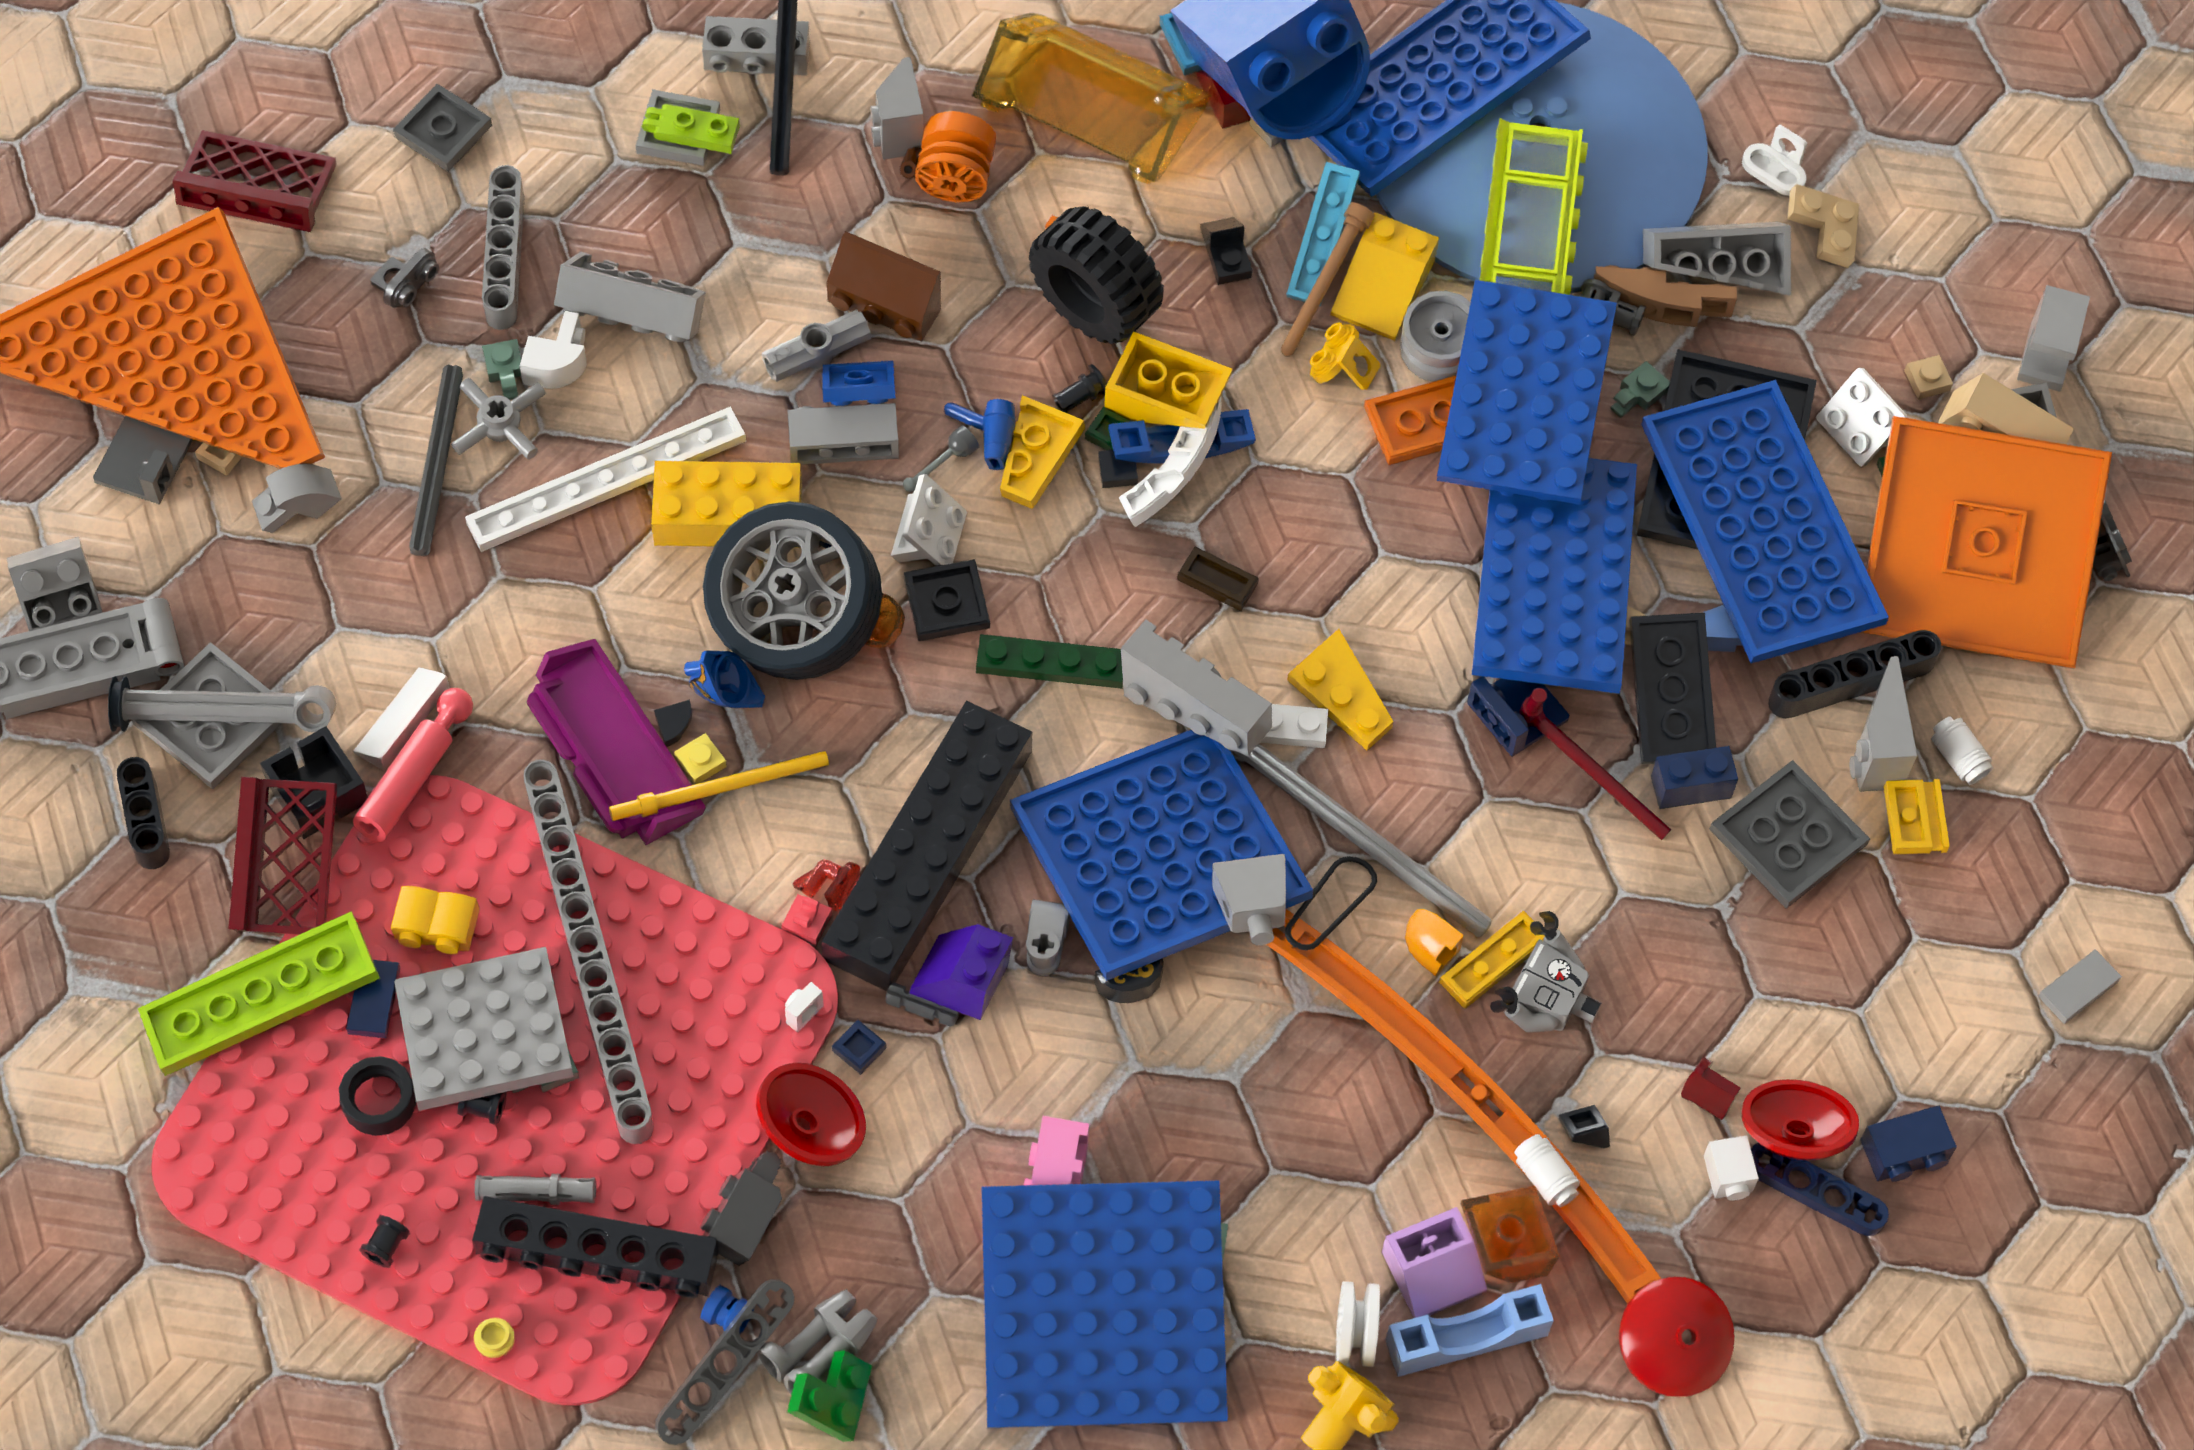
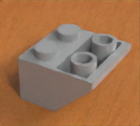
[7,537,103,631]

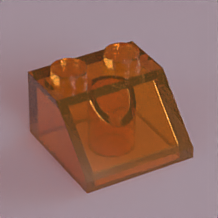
[1460,1186,1560,1283]

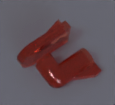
[793,859,860,911]

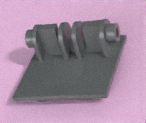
[2093,499,2132,581]

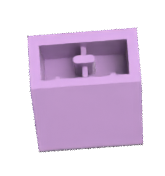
[1382,1207,1487,1318]

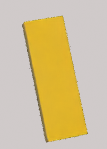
[1439,910,1545,1009]

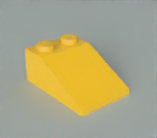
[1330,212,1439,341]
[1105,331,1233,429]

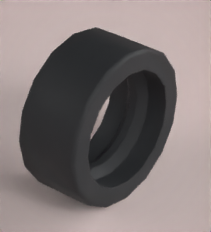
[339,1056,416,1136]

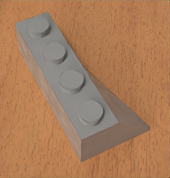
[1643,222,1791,296]
[554,252,706,342]

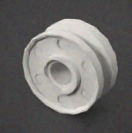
[1336,1281,1380,1367]

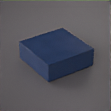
[832,1020,887,1075]

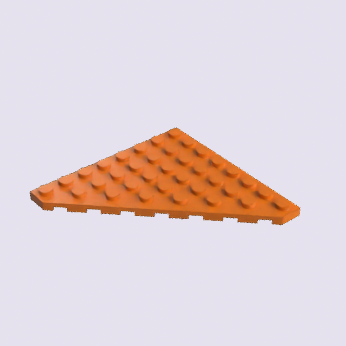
[0,207,325,469]

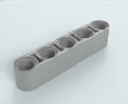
[482,165,524,330]

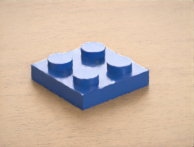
[822,361,895,406]

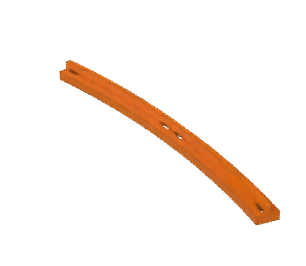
[1266,909,1661,1304]

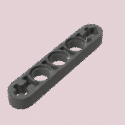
[655,1279,794,1445]

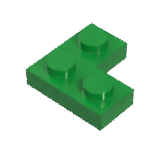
[787,1351,872,1442]

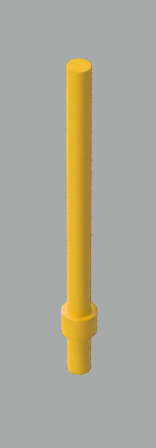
[609,751,829,821]

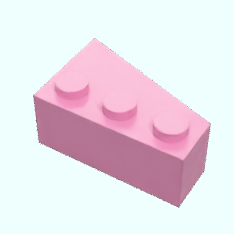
[1024,1116,1089,1185]

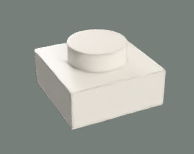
[785,982,823,1033]

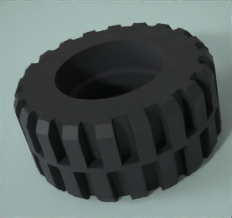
[1029,206,1164,344]

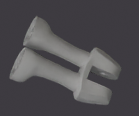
[757,1289,877,1394]

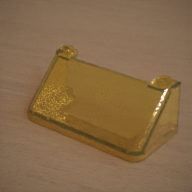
[972,13,1211,184]

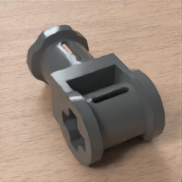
[1580,279,1646,336]

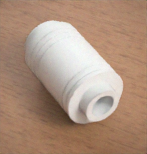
[1931,716,1993,785]
[1514,1134,1580,1207]

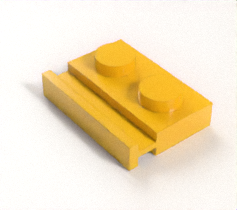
[1884,779,1950,854]

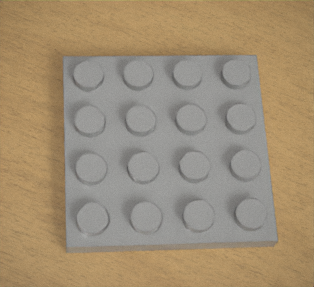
[394,947,574,1111]

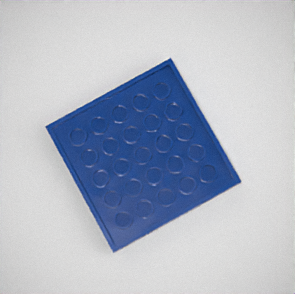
[1010,730,1313,981]
[982,1181,1228,1428]

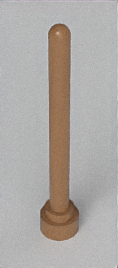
[1281,202,1375,356]

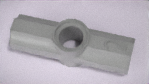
[762,310,871,382]

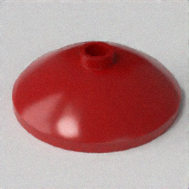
[756,1063,866,1166]
[1741,1079,1859,1160]
[1619,1277,1735,1397]

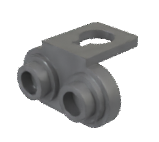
[371,248,439,308]

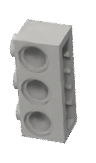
[702,16,810,76]

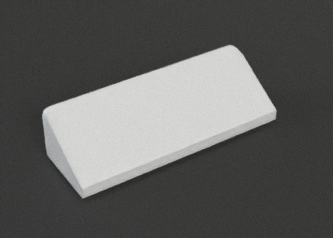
[353,667,450,771]

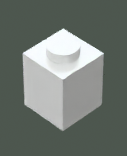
[1703,1135,1759,1201]

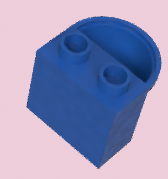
[1170,0,1370,140]

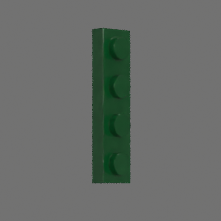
[976,634,1123,689]

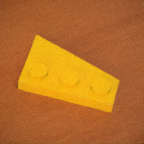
[1000,395,1085,509]
[1287,629,1394,751]

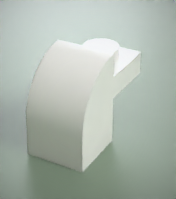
[520,311,587,389]

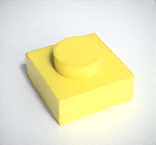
[674,733,727,785]

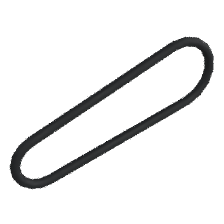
[1285,856,1377,950]

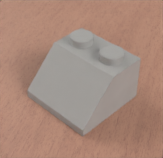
[870,57,923,160]

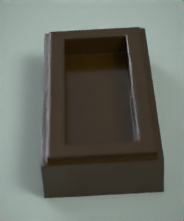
[1177,546,1259,611]

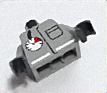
[1490,911,1602,1032]

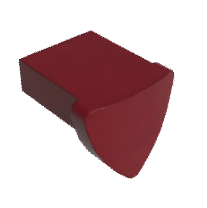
[1681,1057,1741,1120]

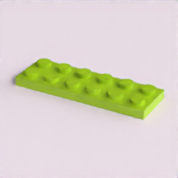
[138,911,380,1076]

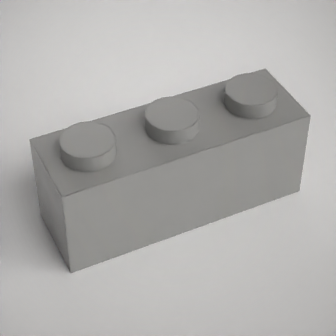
[787,403,899,465]

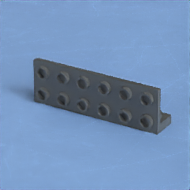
[93,416,194,505]

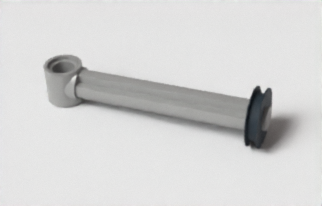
[108,676,337,732]

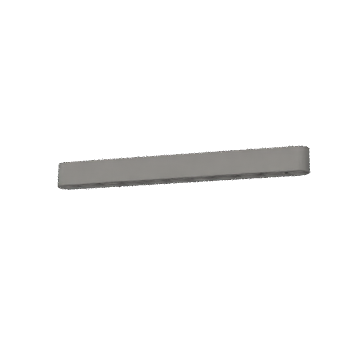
[524,759,653,1144]

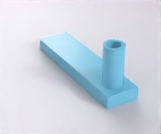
[1286,162,1360,306]

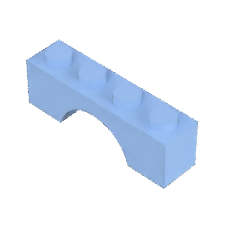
[1385,1284,1554,1377]

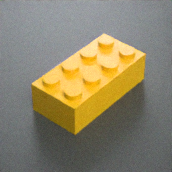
[651,461,802,548]

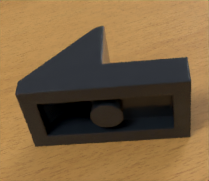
[1200,217,1252,285]

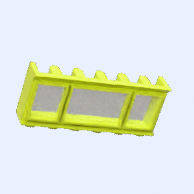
[1480,118,1588,295]

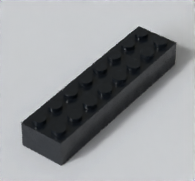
[821,700,1033,991]

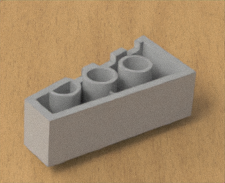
[1121,619,1272,756]

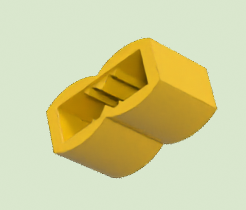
[391,886,480,954]

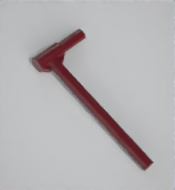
[1518,688,1672,841]

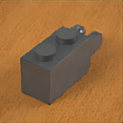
[700,1151,782,1266]

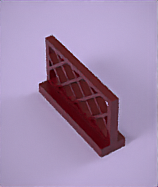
[173,130,337,232]
[228,777,337,935]

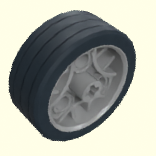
[703,501,882,680]

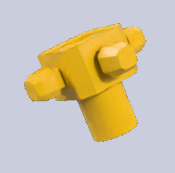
[1301,1361,1399,1450]

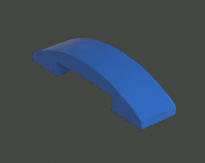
[1108,409,1256,463]

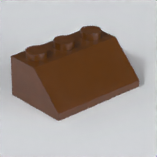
[827,231,941,342]

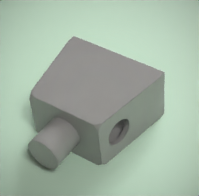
[1212,854,1286,945]

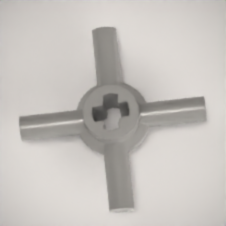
[451,378,546,459]

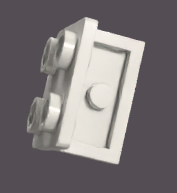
[1816,368,1907,466]
[891,474,967,566]

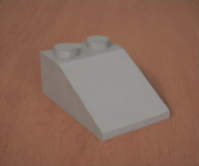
[1849,656,1917,792]

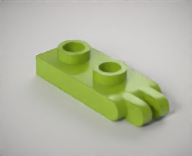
[641,104,740,154]

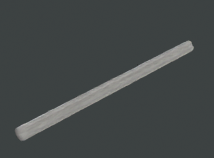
[1231,744,1492,937]

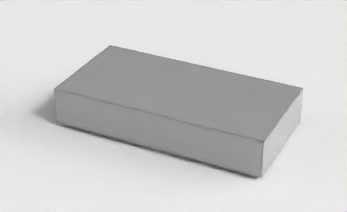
[2038,949,2122,1024]

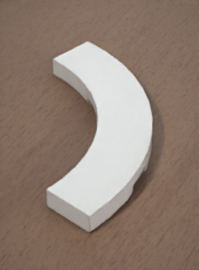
[1119,397,1222,527]

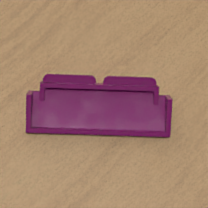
[526,639,706,845]

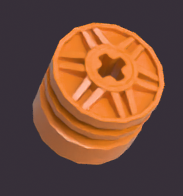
[915,111,996,203]

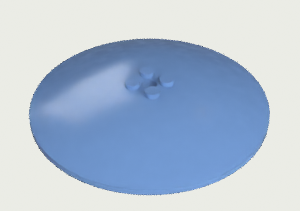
[1376,2,1708,293]

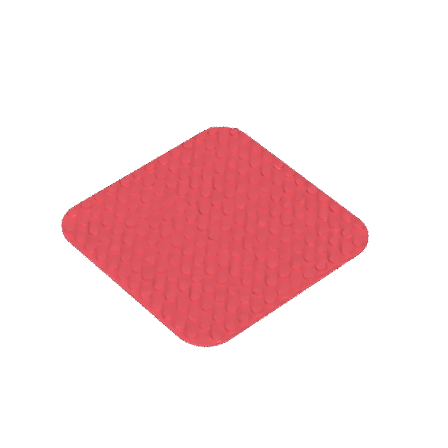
[151,775,838,1405]

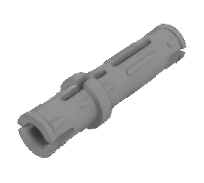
[475,1174,596,1205]

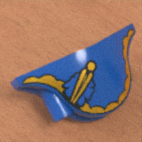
[684,651,765,708]

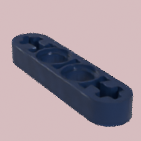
[1751,1143,1889,1236]

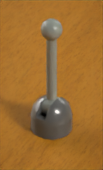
[903,425,979,492]

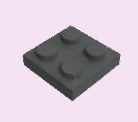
[393,84,492,172]

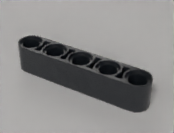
[1768,630,1942,719]

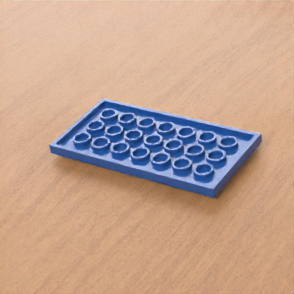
[1309,0,1591,197]
[1641,380,1889,664]
[1471,458,1637,694]

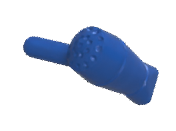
[944,399,1016,470]

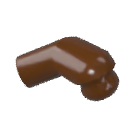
[900,147,922,178]

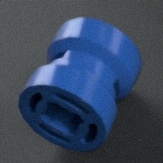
[700,1285,755,1334]

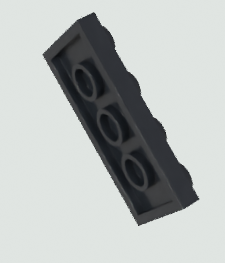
[1629,613,1716,764]

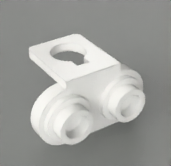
[1742,125,1807,195]

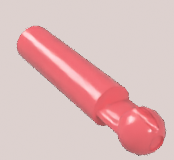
[353,688,473,842]

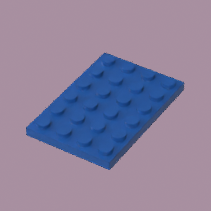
[1437,280,1617,505]

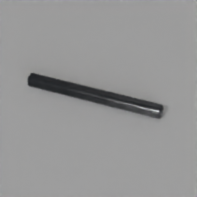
[770,0,798,176]

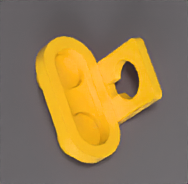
[1310,322,1380,390]

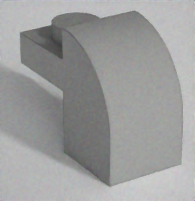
[252,464,342,533]

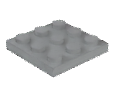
[131,642,282,789]

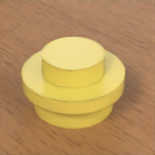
[474,1318,515,1358]

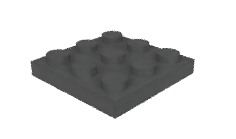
[1709,760,1870,909]

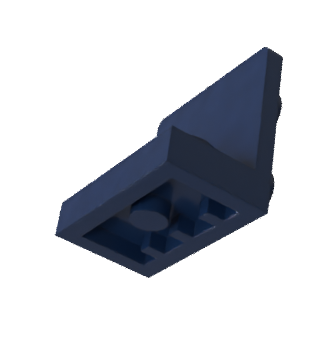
[1467,676,1570,757]

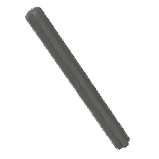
[409,364,463,557]

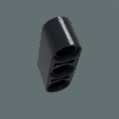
[117,757,170,869]

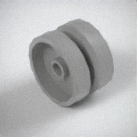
[1400,291,1471,382]

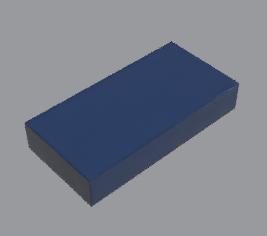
[347,960,400,1039]

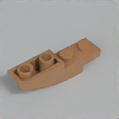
[1593,265,1737,327]

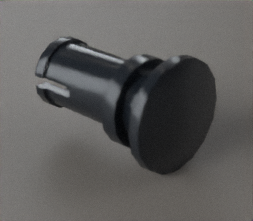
[1052,364,1107,413]

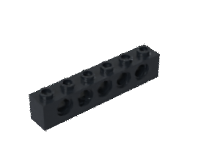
[472,1196,719,1298]

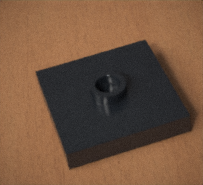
[903,559,990,642]

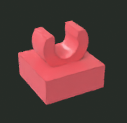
[781,894,832,946]

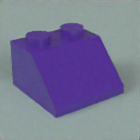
[910,924,1013,1020]

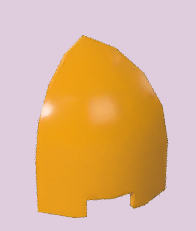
[1405,909,1464,976]

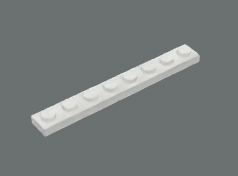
[465,407,746,552]

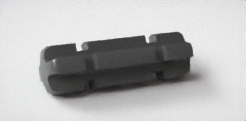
[885,983,960,1027]

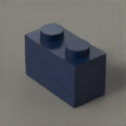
[1651,746,1738,809]
[1860,1105,1957,1182]

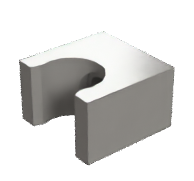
[2017,285,2090,391]

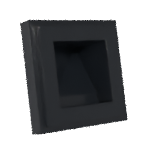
[1559,1105,1610,1148]

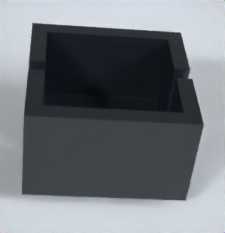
[260,726,368,840]

